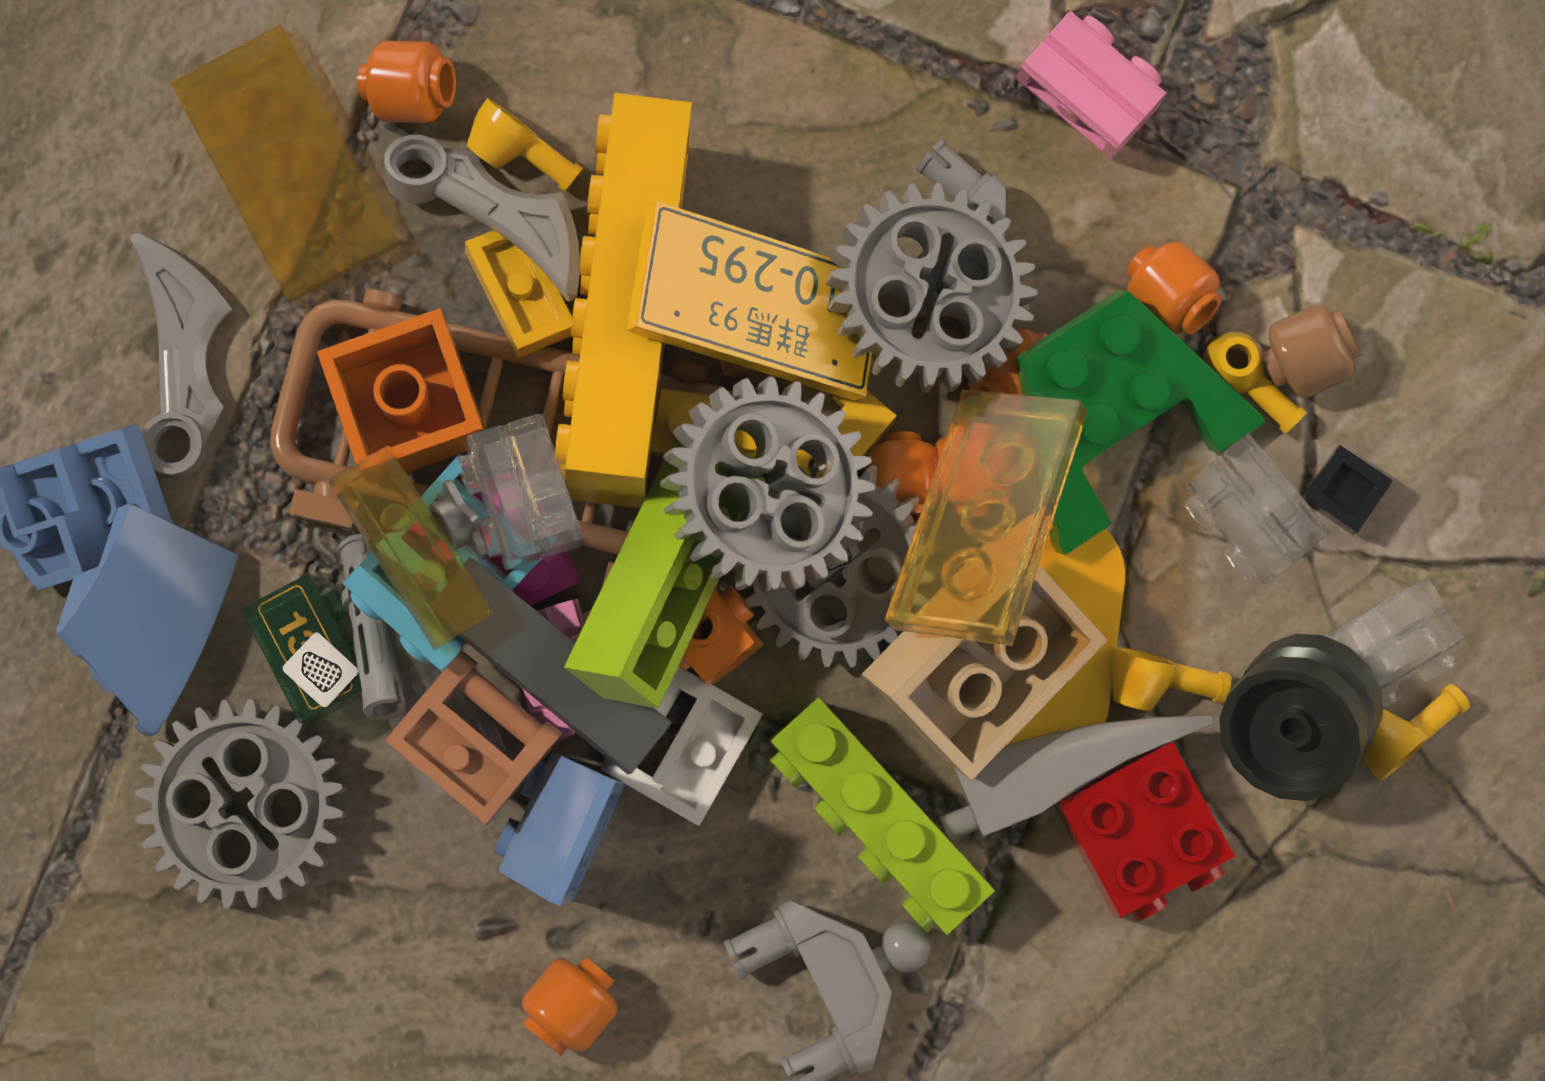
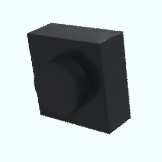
[1300,445,1393,535]

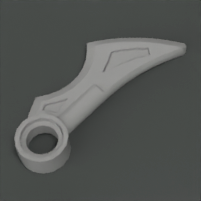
[384,135,580,302]
[130,233,233,479]

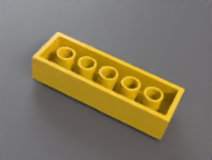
[554,93,692,508]

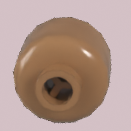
[1263,304,1362,398]

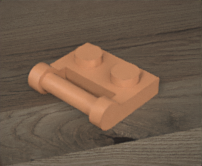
[385,651,563,825]

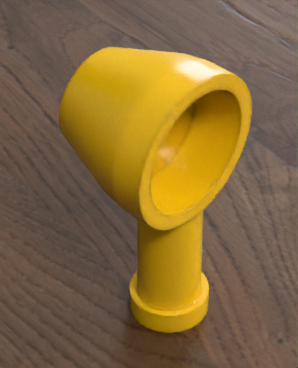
[467,98,583,193]
[1202,332,1308,435]
[1111,647,1232,711]
[1362,684,1470,782]

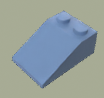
[494,752,626,906]

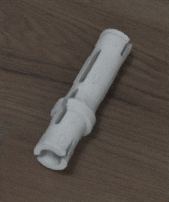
[338,534,406,720]

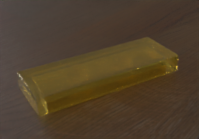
[329,445,493,650]

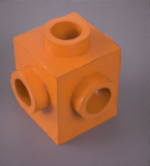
[678,585,765,684]

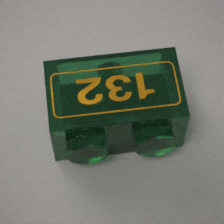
[240,573,362,725]

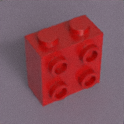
[1054,741,1235,923]

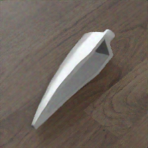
[939,715,1215,841]

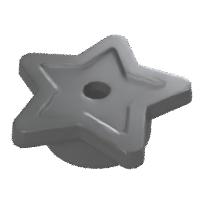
[429,479,487,559]

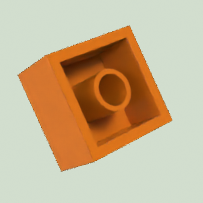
[317,308,490,486]

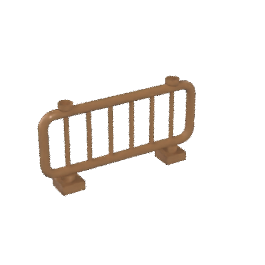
[270,289,733,587]

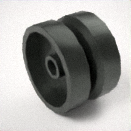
[1219,634,1383,801]

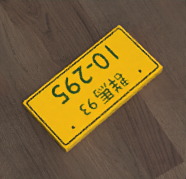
[626,201,881,401]

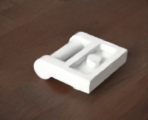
[600,667,763,826]

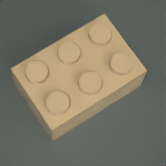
[862,535,1108,781]

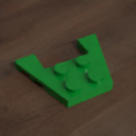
[1015,290,1265,555]

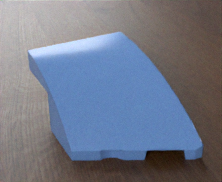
[0,423,172,590]
[55,503,239,737]

